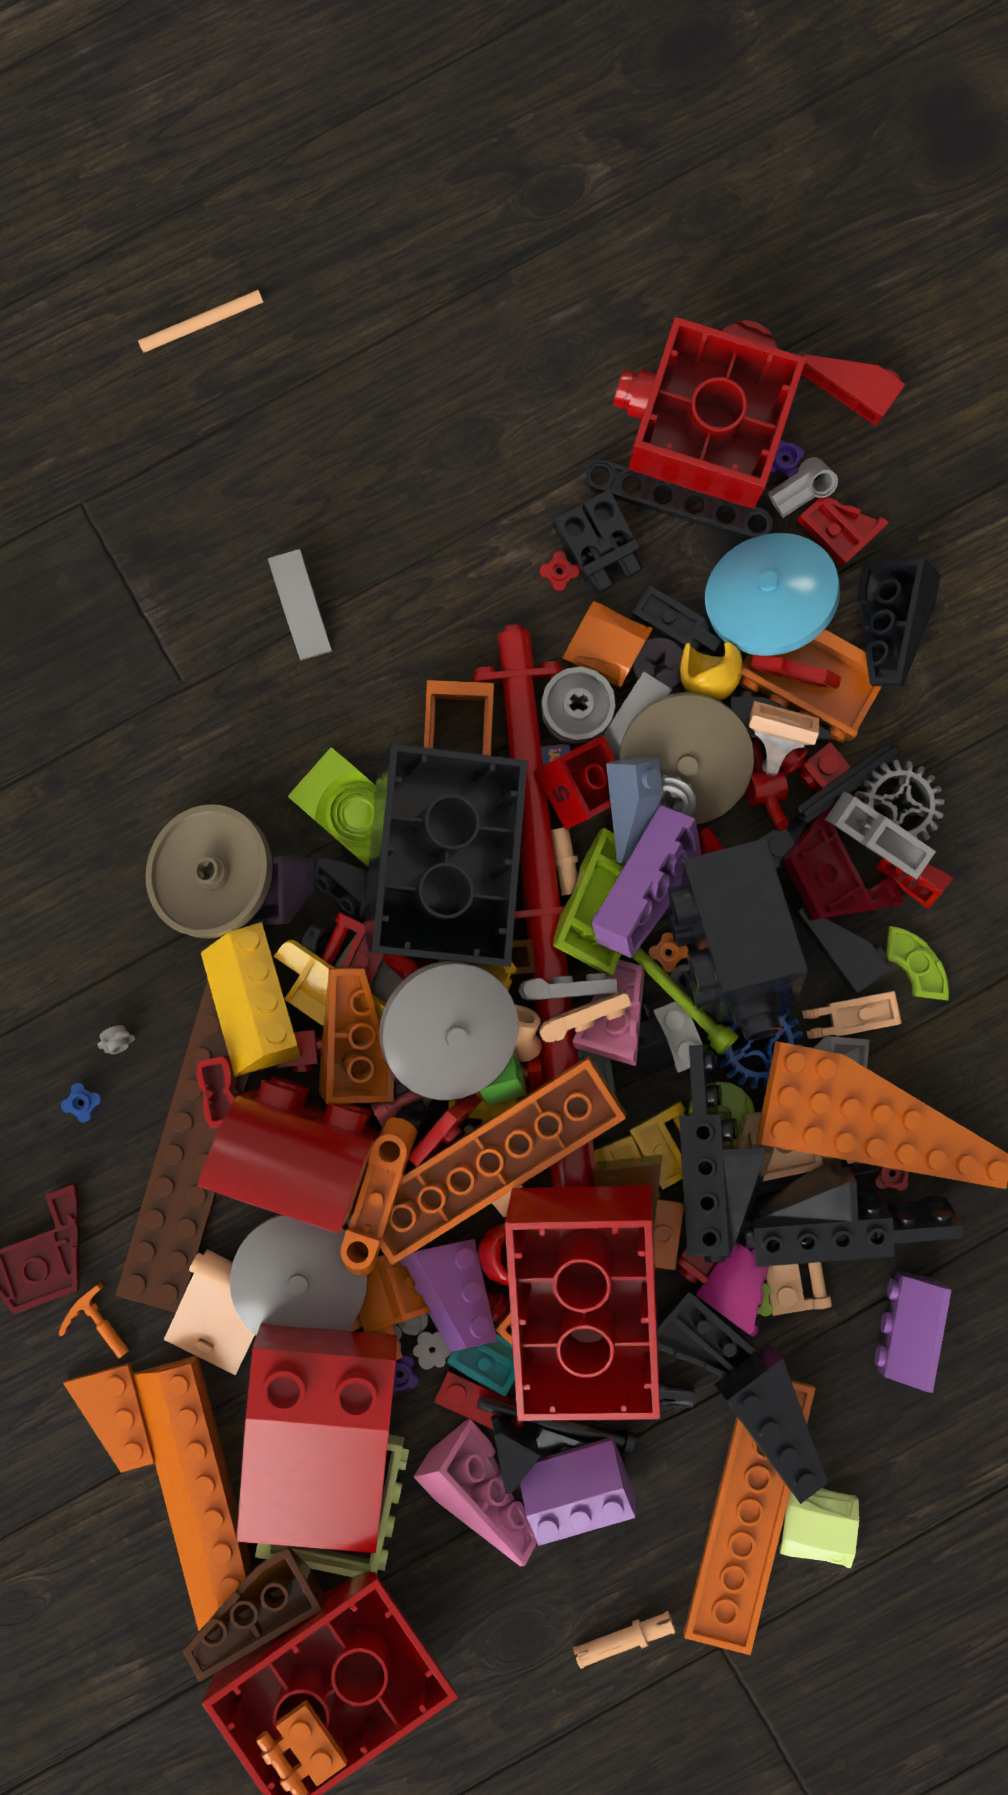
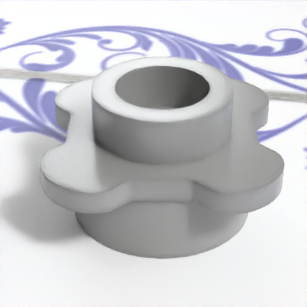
[98,1025,135,1054]

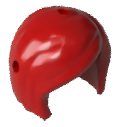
[477,1223,509,1286]

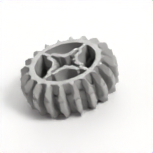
[854,760,944,841]

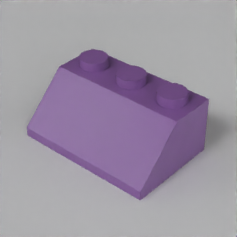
[875,1271,952,1393]
[520,1437,636,1546]

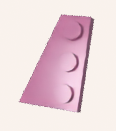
[572,960,645,1066]

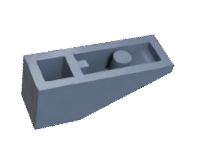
[606,757,663,863]

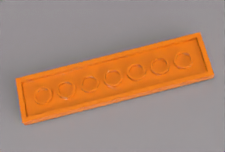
[683,1380,816,1655]

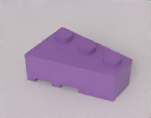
[400,1239,497,1352]

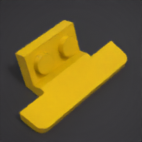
[273,940,386,1026]

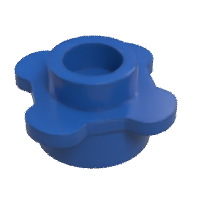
[61,1083,101,1123]

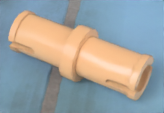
[551,827,579,896]

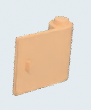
[164,1249,255,1375]

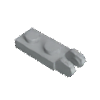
[518,973,618,1001]

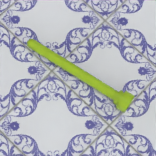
[632,947,739,1055]

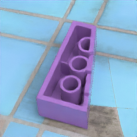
[592,805,702,958]

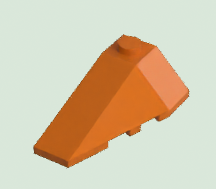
[319,968,394,1104]

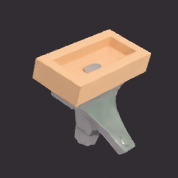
[749,701,819,776]

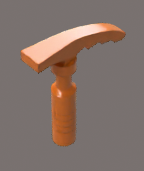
[59,1282,129,1359]

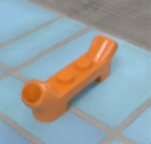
[340,1118,417,1276]

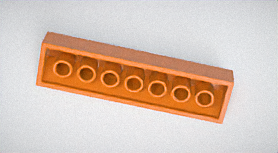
[132,1356,254,1631]

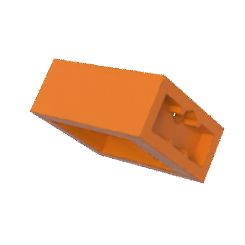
[424,680,494,756]

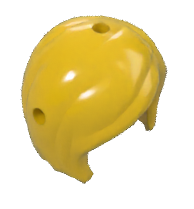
[680,642,742,701]

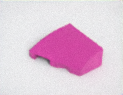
[696,1243,769,1337]

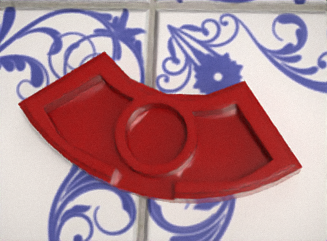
[751,655,842,689]

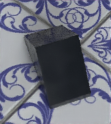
[491,1415,541,1494]

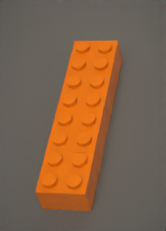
[380,1056,626,1265]

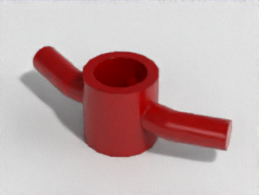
[745,740,789,830]

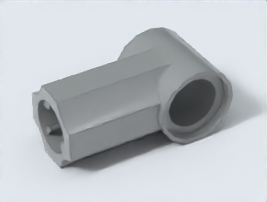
[768,457,838,518]

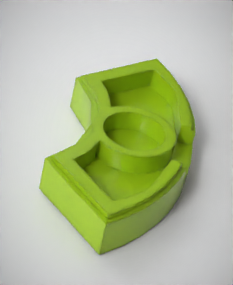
[885,926,949,1000]

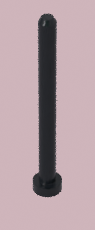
[477,1396,636,1456]

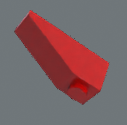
[801,354,906,426]

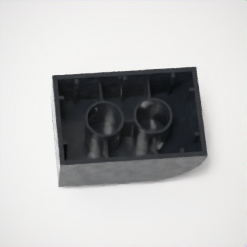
[365,743,528,967]

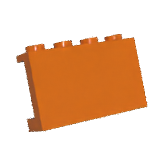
[739,630,882,743]

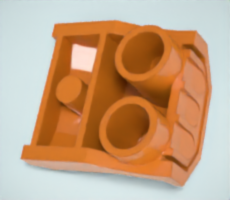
[562,601,653,688]

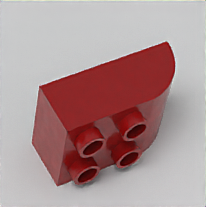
[197,1076,381,1234]
[505,1185,660,1421]
[201,1571,458,1795]

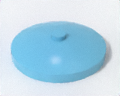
[705,533,840,656]

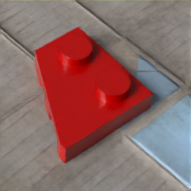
[796,497,889,567]

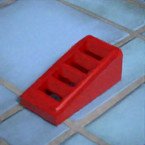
[875,858,954,909]

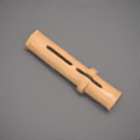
[573,1611,676,1669]

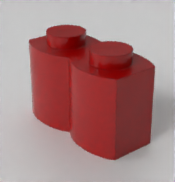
[196,1055,240,1129]

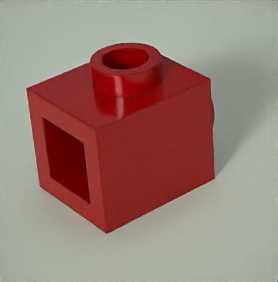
[277,1029,322,1072]

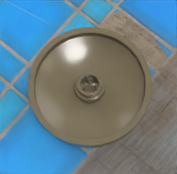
[619,692,754,825]
[146,805,273,938]

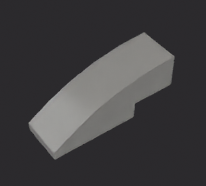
[268,549,332,661]
[603,672,672,760]
[825,791,936,880]

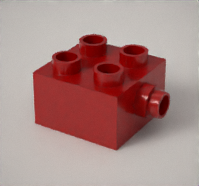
[613,317,806,509]

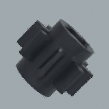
[394,1102,436,1147]

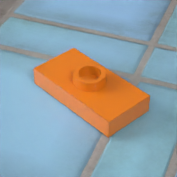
[654,1198,684,1270]

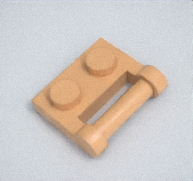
[765,1240,832,1316]

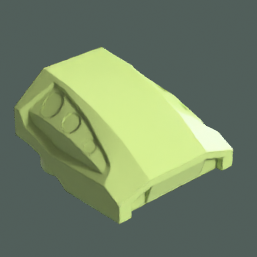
[779,1488,859,1568]

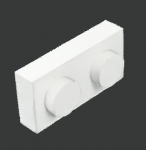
[653,1001,703,1073]

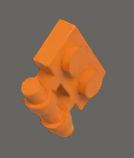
[256,1700,347,1795]

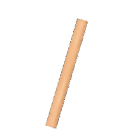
[138,290,263,353]

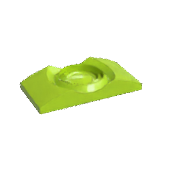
[288,747,376,867]
[553,828,627,977]

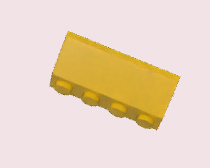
[201,922,301,1077]

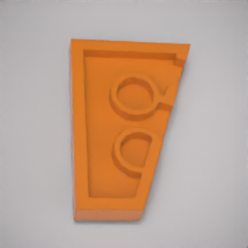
[63,1362,155,1473]

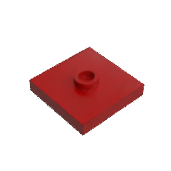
[408,1093,483,1167]

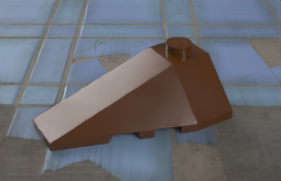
[183,1547,326,1682]

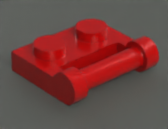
[321,912,386,986]

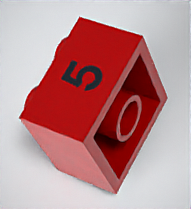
[535,735,616,830]

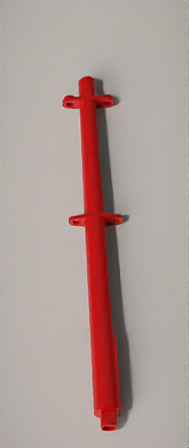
[472,625,596,1187]

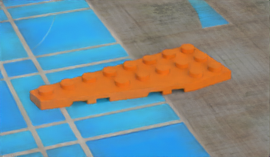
[756,1041,1008,1189]

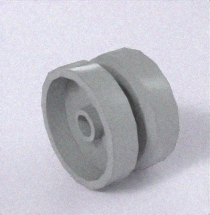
[541,667,616,746]

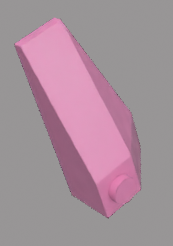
[414,1419,537,1567]

